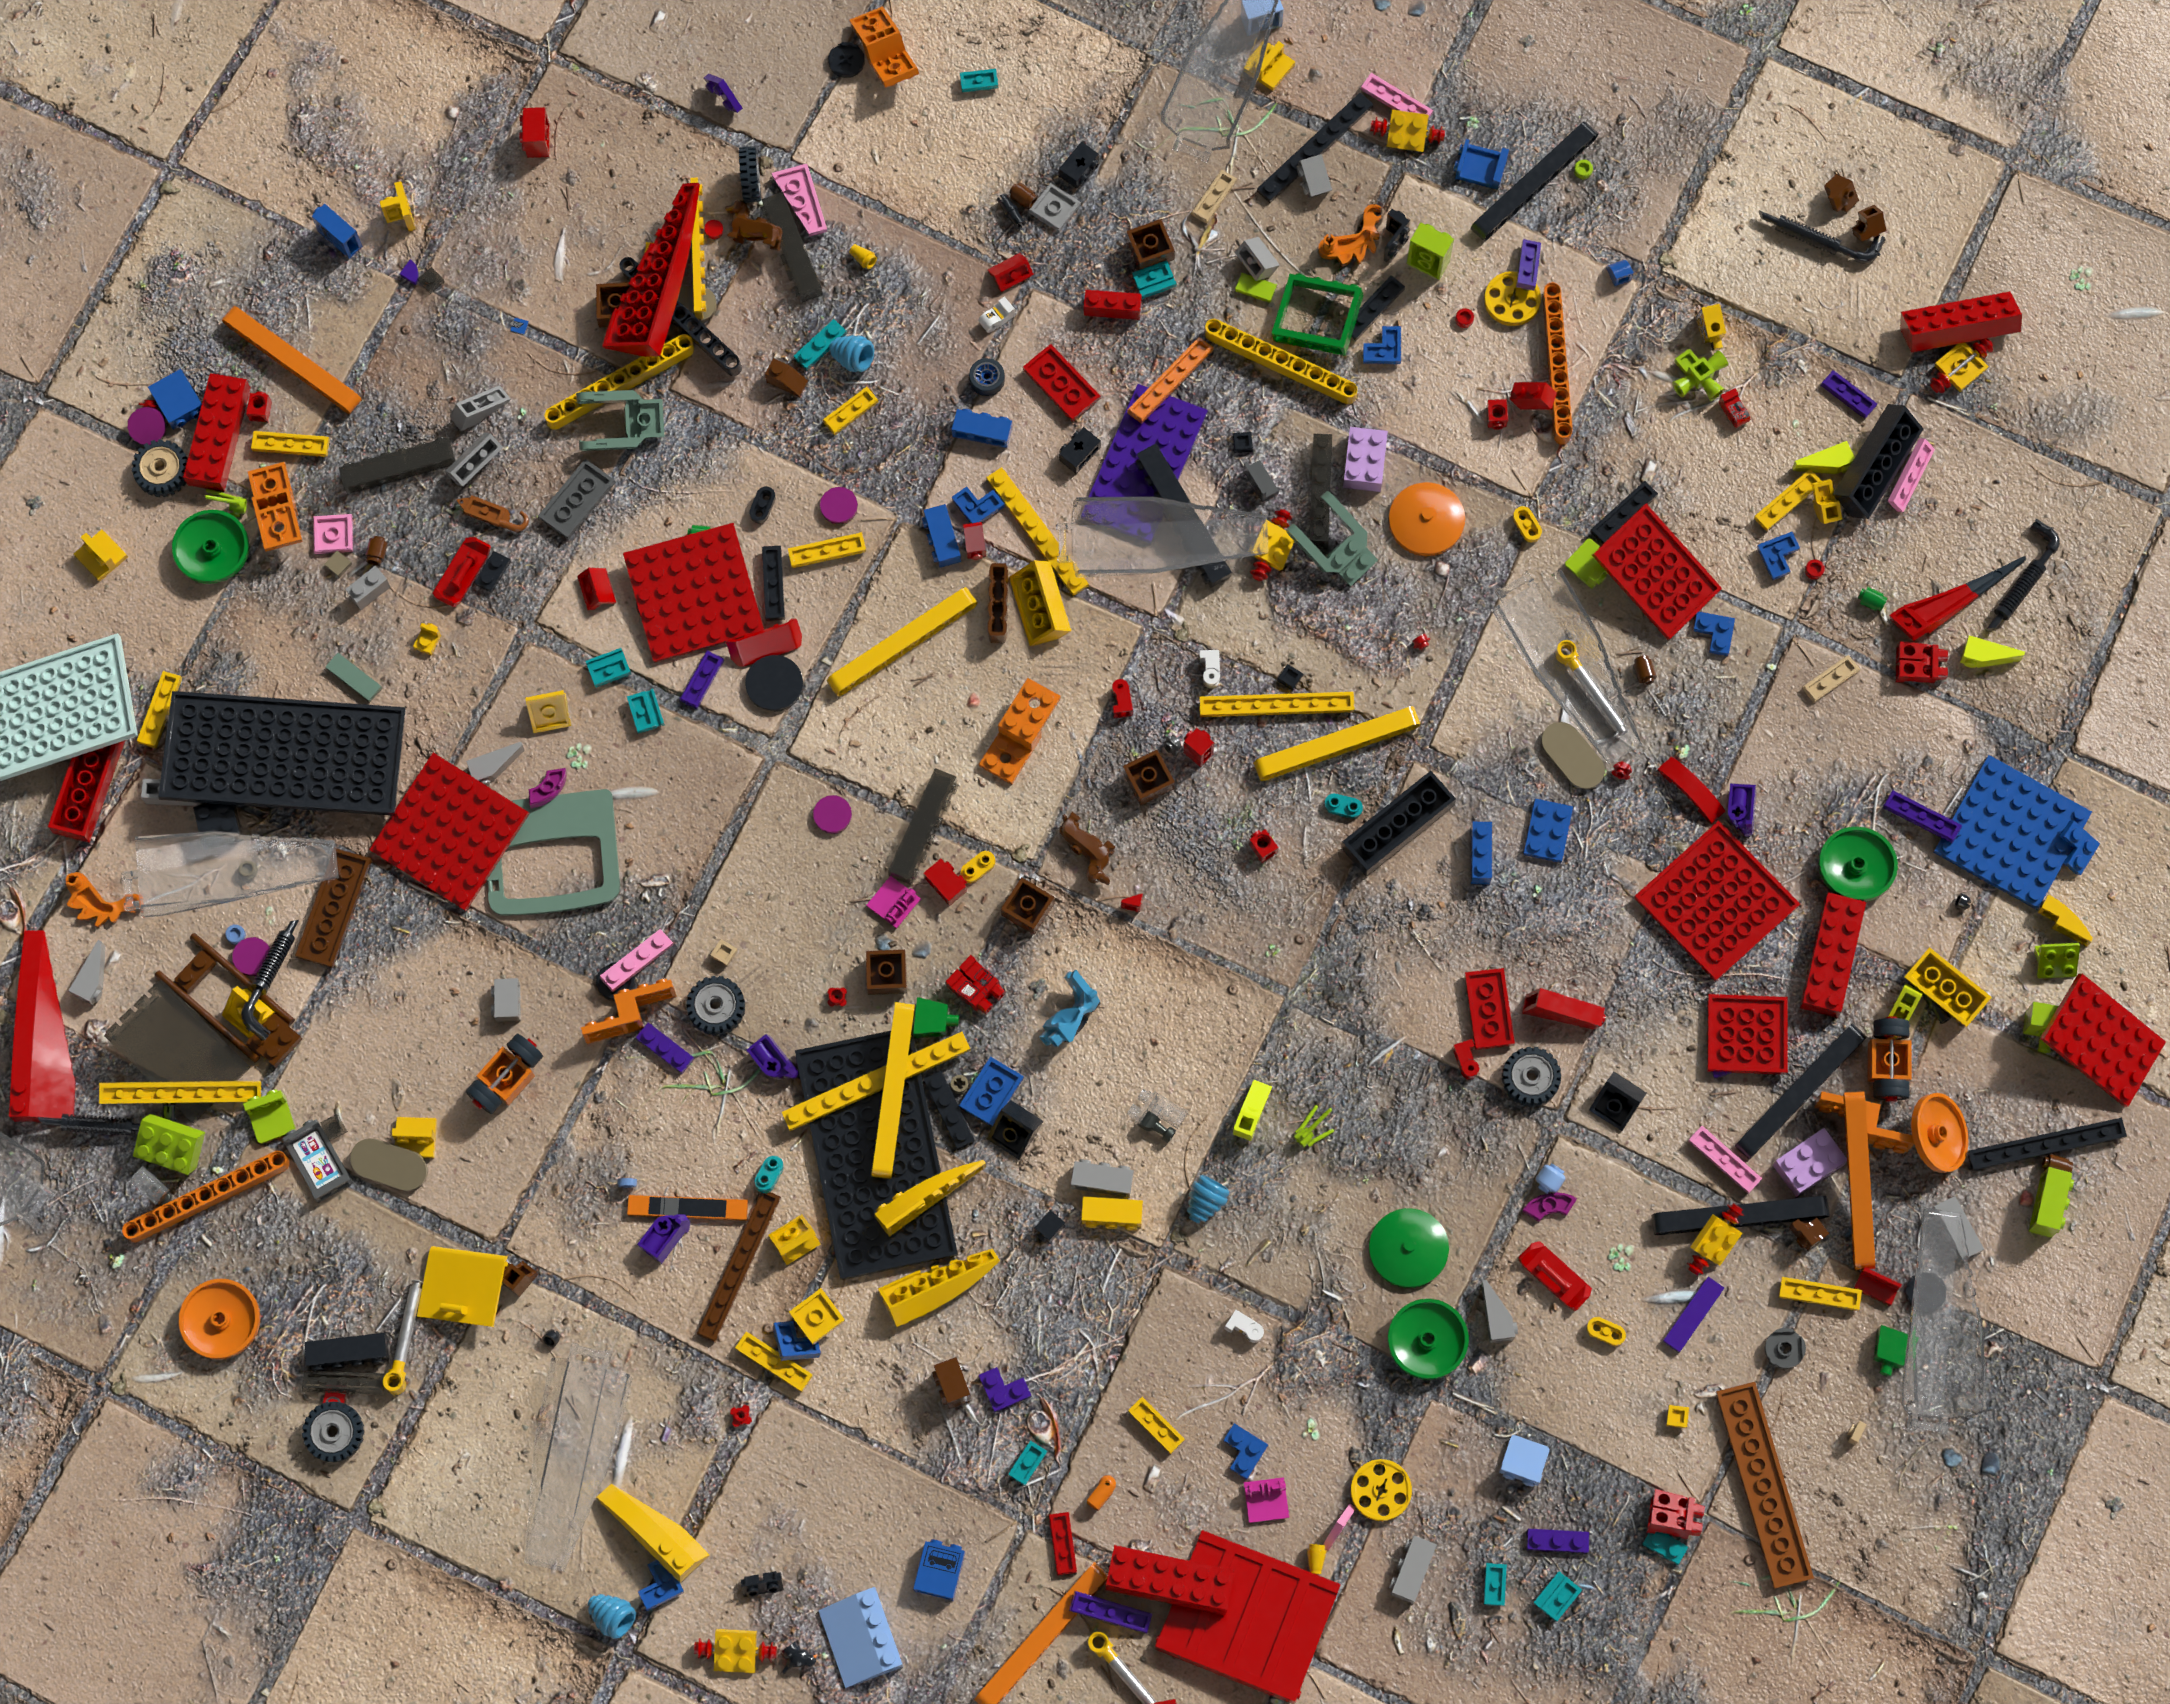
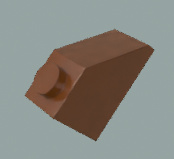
[765,358,808,398]

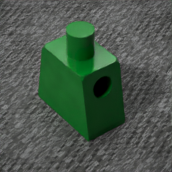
[913,997,959,1038]
[1874,1325,1918,1377]

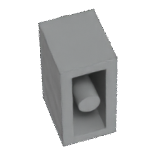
[1296,154,1332,198]
[1235,237,1280,281]
[345,566,390,610]
[491,978,521,1022]

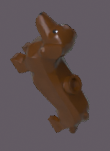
[725,200,783,251]
[1059,811,1116,885]

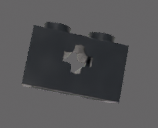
[1059,142,1100,189]
[1059,427,1101,474]

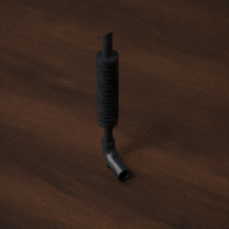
[1759,210,1886,264]
[1985,519,2060,631]
[241,920,299,1041]
[38,1103,177,1136]

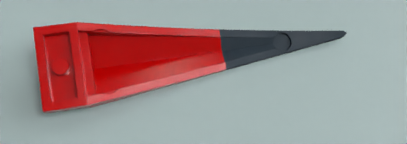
[1889,556,2026,641]

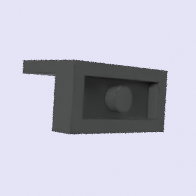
[1243,460,1279,502]

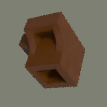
[1824,174,1859,213]
[1852,205,1887,242]
[1789,1218,1830,1251]
[502,1261,538,1297]

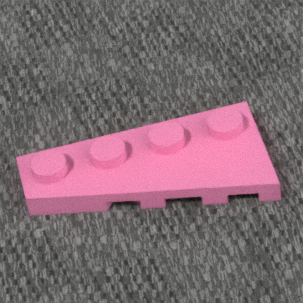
[771,164,827,237]

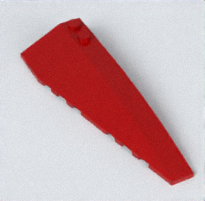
[602,182,700,357]
[9,930,76,1122]

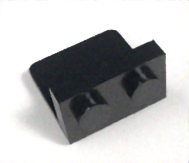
[1384,209,1410,262]

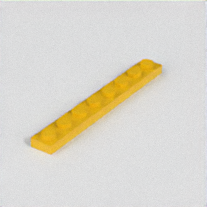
[690,177,706,320]
[986,467,1089,596]
[1199,692,1354,717]
[99,1081,261,1104]

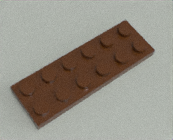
[295,848,372,968]

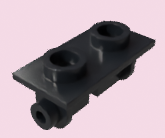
[741,1571,784,1597]

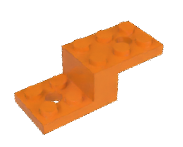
[849,6,919,88]
[247,462,303,552]
[979,678,1061,785]
[581,979,677,1044]
[1814,1091,1914,1154]

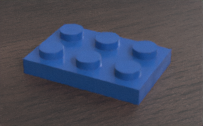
[1523,798,1573,863]
[959,1056,1024,1127]

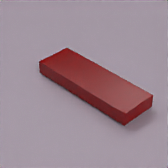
[1049,1512,1077,1576]

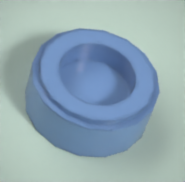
[225,925,246,945]
[617,1178,637,1188]

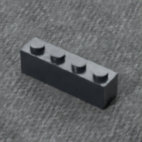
[304,1333,389,1371]

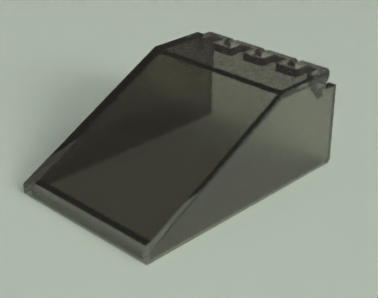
[104,980,250,1124]

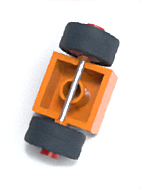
[1868,1016,1912,1103]
[465,1033,543,1114]

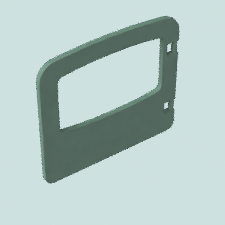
[487,789,620,916]

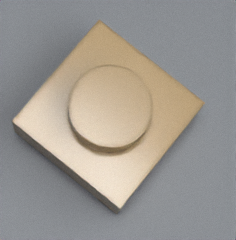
[710,939,738,966]
[1847,1421,1867,1445]

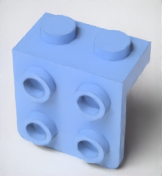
[1499,1435,1549,1487]

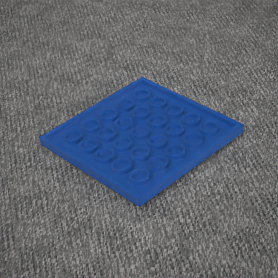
[1933,755,2092,910]

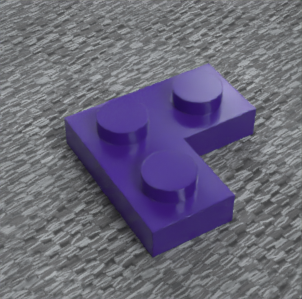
[703,74,743,113]
[979,1367,1032,1413]

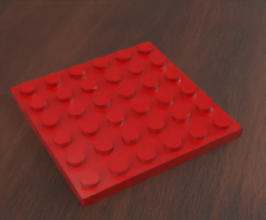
[623,523,764,663]
[369,752,530,911]
[1634,821,1800,982]

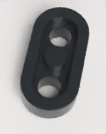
[749,486,776,524]

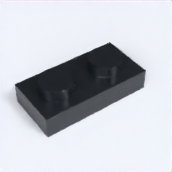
[474,551,511,593]

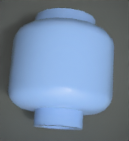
[1536,1163,1566,1194]

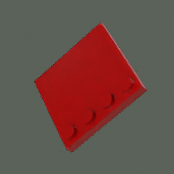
[1707,994,1788,1075]

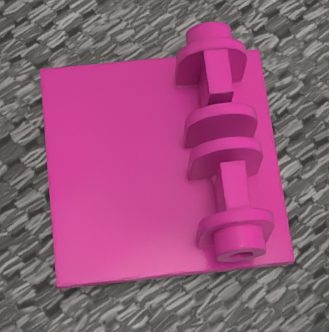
[866,876,921,929]
[1244,1477,1290,1523]

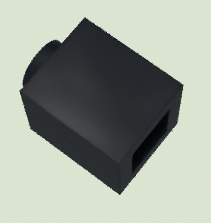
[1034,1210,1066,1244]

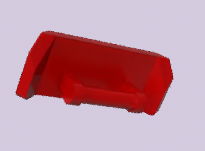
[432,537,491,607]
[726,618,802,667]
[1518,1241,1592,1311]

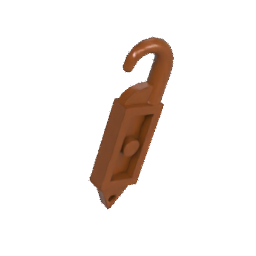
[457,495,529,532]

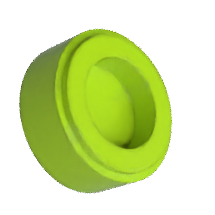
[1574,160,1593,179]

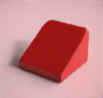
[1121,893,1143,912]

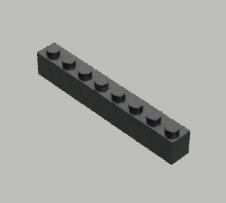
[1134,443,1232,588]

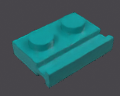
[1132,260,1177,299]
[585,648,631,688]
[627,689,665,734]
[1533,1571,1582,1622]

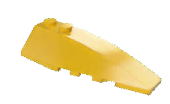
[874,1160,986,1237]
[878,1248,1000,1327]
[596,1484,710,1583]

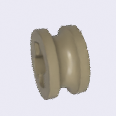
[951,1075,968,1095]

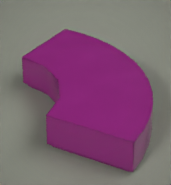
[528,768,567,809]
[1522,1192,1577,1222]

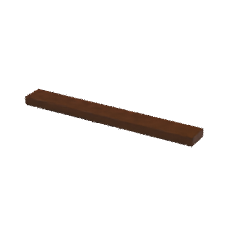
[697,1192,781,1343]

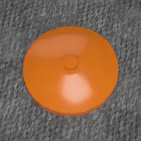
[1389,482,1465,556]
[1911,1093,1968,1173]
[179,1279,260,1359]

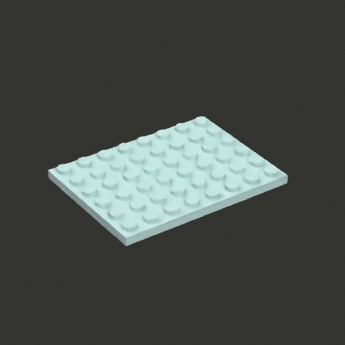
[0,633,138,781]

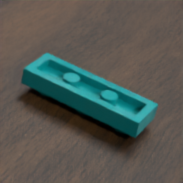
[793,319,847,371]

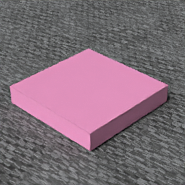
[313,514,353,554]

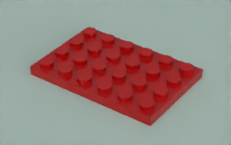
[1592,503,1722,640]
[2040,973,2166,1107]

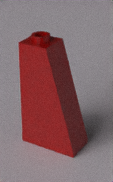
[1522,988,1606,1030]

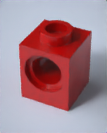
[246,392,272,423]
[1486,399,1508,430]
[1249,829,1279,863]

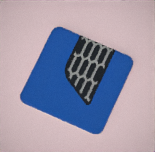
[511,318,529,334]

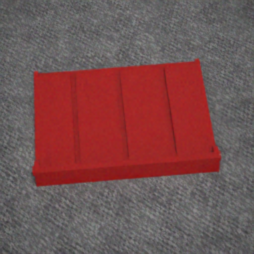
[1155,1530,1341,1704]

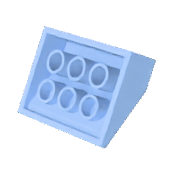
[818,1587,903,1688]

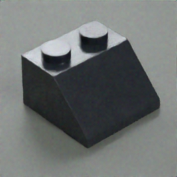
[1589,1072,1647,1131]
[986,1100,1043,1160]

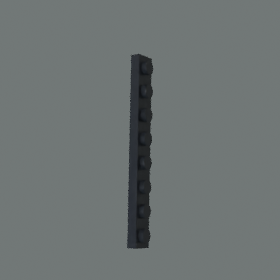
[1257,93,1373,203]
[1967,1117,2127,1171]

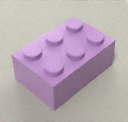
[1343,427,1388,492]
[1773,1128,1847,1198]

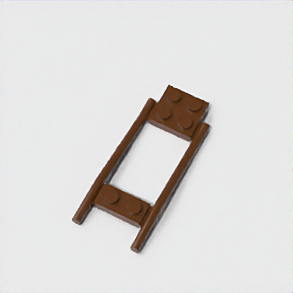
[154,933,303,1068]

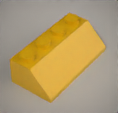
[1009,560,1071,646]
[1904,947,1992,1028]

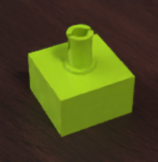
[2023,1002,2059,1053]

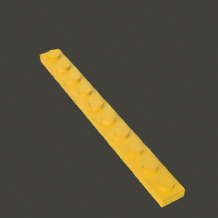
[782,1032,971,1131]

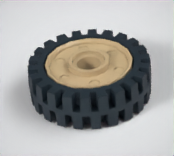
[132,439,188,497]

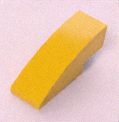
[2038,894,2093,947]

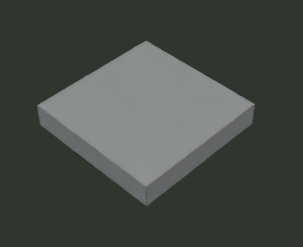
[1029,183,1081,232]

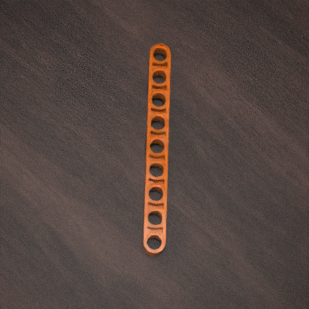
[1542,282,1573,445]
[221,306,362,414]
[1843,1091,1875,1270]
[122,1151,290,1243]
[974,1562,1108,1704]

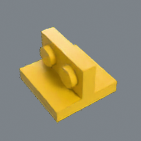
[1244,41,1295,91]
[380,181,416,231]
[73,529,128,582]
[525,690,571,733]
[222,986,274,1039]
[392,1117,437,1158]
[768,1214,821,1265]
[789,1288,845,1345]

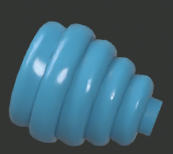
[829,335,875,372]
[1187,1175,1230,1224]
[588,1594,636,1639]

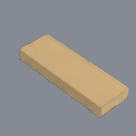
[1191,170,1237,224]
[1802,655,1860,703]

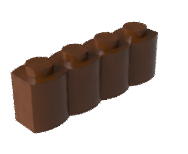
[988,563,1009,643]

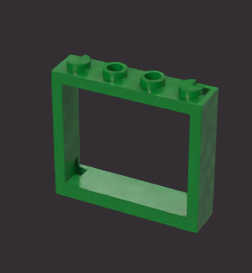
[1271,273,1364,356]

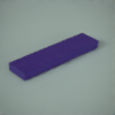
[1883,790,1962,843]
[1663,1276,1724,1353]
[1069,1591,1152,1633]

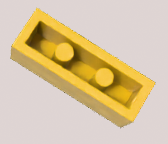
[1082,1197,1143,1230]

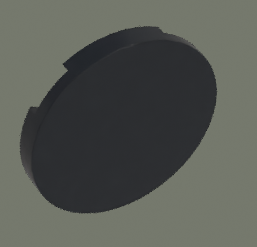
[745,655,803,712]

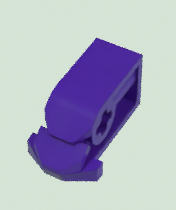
[1728,783,1757,837]
[747,1034,799,1079]
[637,1214,690,1264]

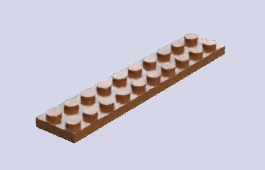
[1715,1382,1814,1589]

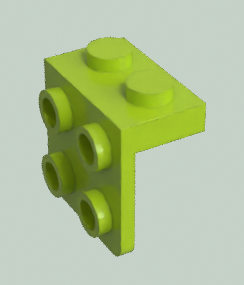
[1565,539,1607,589]
[243,1090,296,1144]

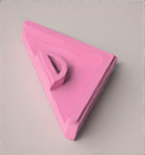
[1323,1504,1356,1551]

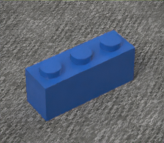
[952,409,1013,448]
[921,504,961,568]
[1471,821,1492,884]

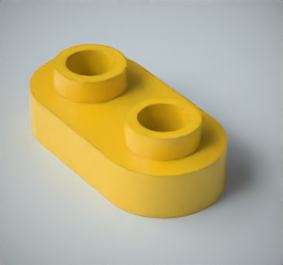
[1513,506,1542,543]
[961,851,996,883]
[1587,1317,1626,1346]

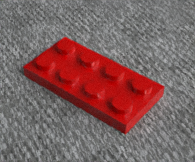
[1023,344,1101,422]
[1464,968,1515,1050]

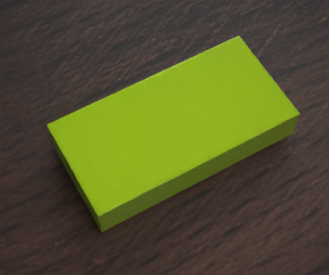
[1235,273,1277,303]

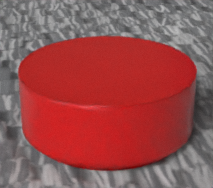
[704,220,724,239]
[1455,308,1474,328]
[1805,559,1825,580]

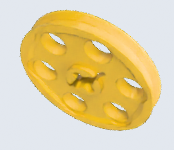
[1484,271,1541,326]
[1351,1459,1412,1521]

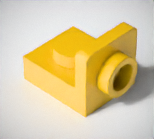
[413,623,441,656]

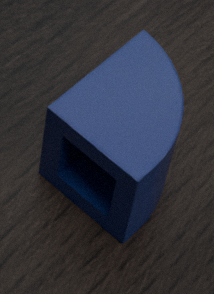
[1606,259,1634,287]

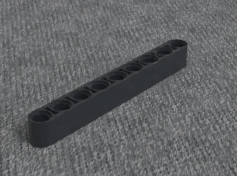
[1470,121,1599,242]
[619,257,742,376]
[1735,1023,1867,1160]
[1651,1196,1830,1235]

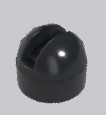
[1955,893,1971,910]
[542,1329,560,1347]

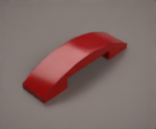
[1657,756,1725,824]

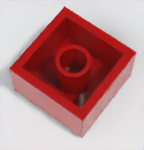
[519,107,550,158]

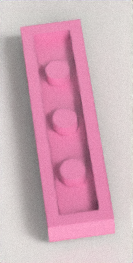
[1361,73,1433,119]
[1888,438,1935,512]
[600,929,673,992]
[1688,1126,1762,1194]

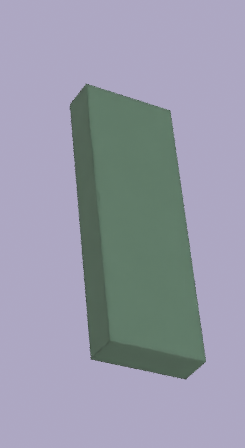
[326,653,382,702]

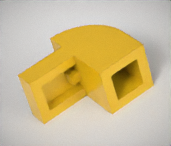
[1811,479,1842,524]

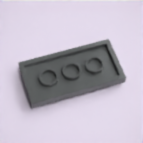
[538,459,616,540]

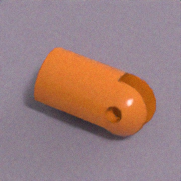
[1086,1475,1116,1511]

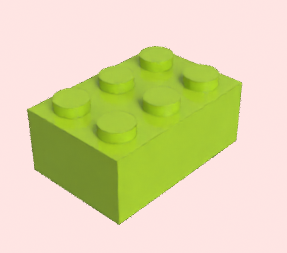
[1406,222,1454,280]
[133,1114,205,1175]
[2028,1167,2074,1238]

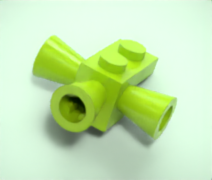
[1672,349,1728,401]

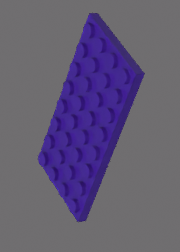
[1081,384,1208,544]

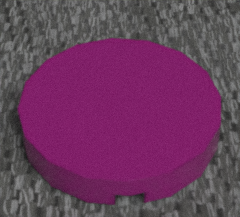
[127,407,166,445]
[820,487,858,524]
[813,795,852,834]
[232,937,270,976]

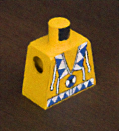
[1695,304,1726,351]

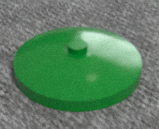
[172,510,250,584]
[1819,827,1898,902]
[1369,1208,1449,1288]
[1388,1299,1469,1380]

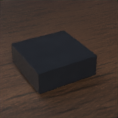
[1233,432,1253,453]
[1277,664,1304,691]

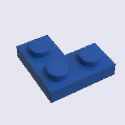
[1363,326,1401,364]
[952,486,1005,523]
[1756,532,1800,581]
[1693,612,1735,656]
[2060,821,2100,875]
[772,1321,821,1361]
[1223,1423,1268,1480]
[638,1560,684,1611]

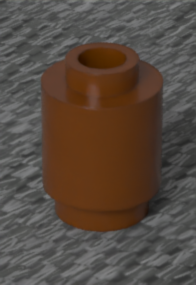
[1009,182,1038,209]
[365,536,388,566]
[1633,655,1657,685]
[2042,1154,2073,1173]

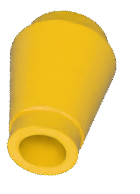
[849,244,877,269]
[1307,1544,1327,1574]

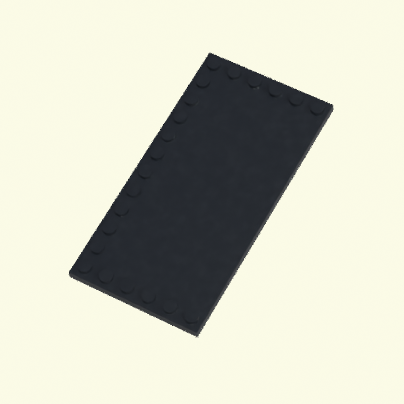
[158,691,406,816]
[795,1030,958,1280]

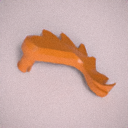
[1318,204,1382,267]
[66,872,144,927]

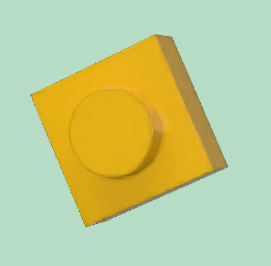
[1666,1405,1689,1429]

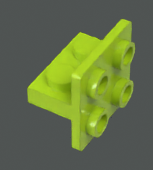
[2034,943,2080,978]

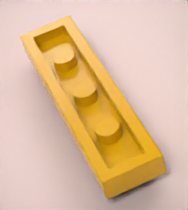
[251,431,330,457]
[1754,469,1821,532]
[788,532,866,568]
[137,671,182,748]
[1778,1277,1862,1311]
[735,1331,813,1392]

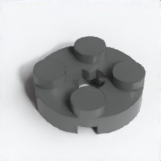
[1764,1328,1806,1369]

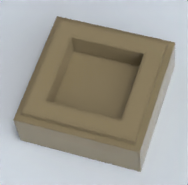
[324,551,352,578]

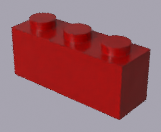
[1084,289,1142,320]

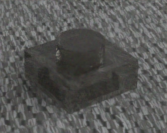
[417,267,445,294]
[320,1113,348,1141]

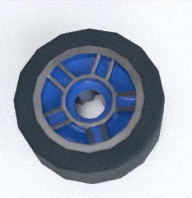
[969,358,1005,396]

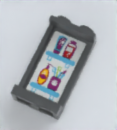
[282,1119,353,1203]

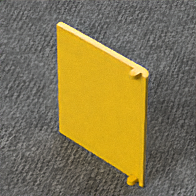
[417,1246,508,1327]

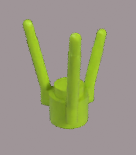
[205,489,247,517]
[1293,1105,1334,1148]

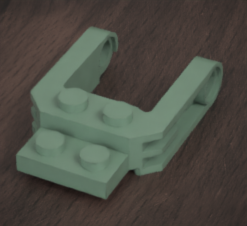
[576,390,665,451]
[1286,491,1378,586]

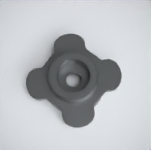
[1163,736,1182,756]

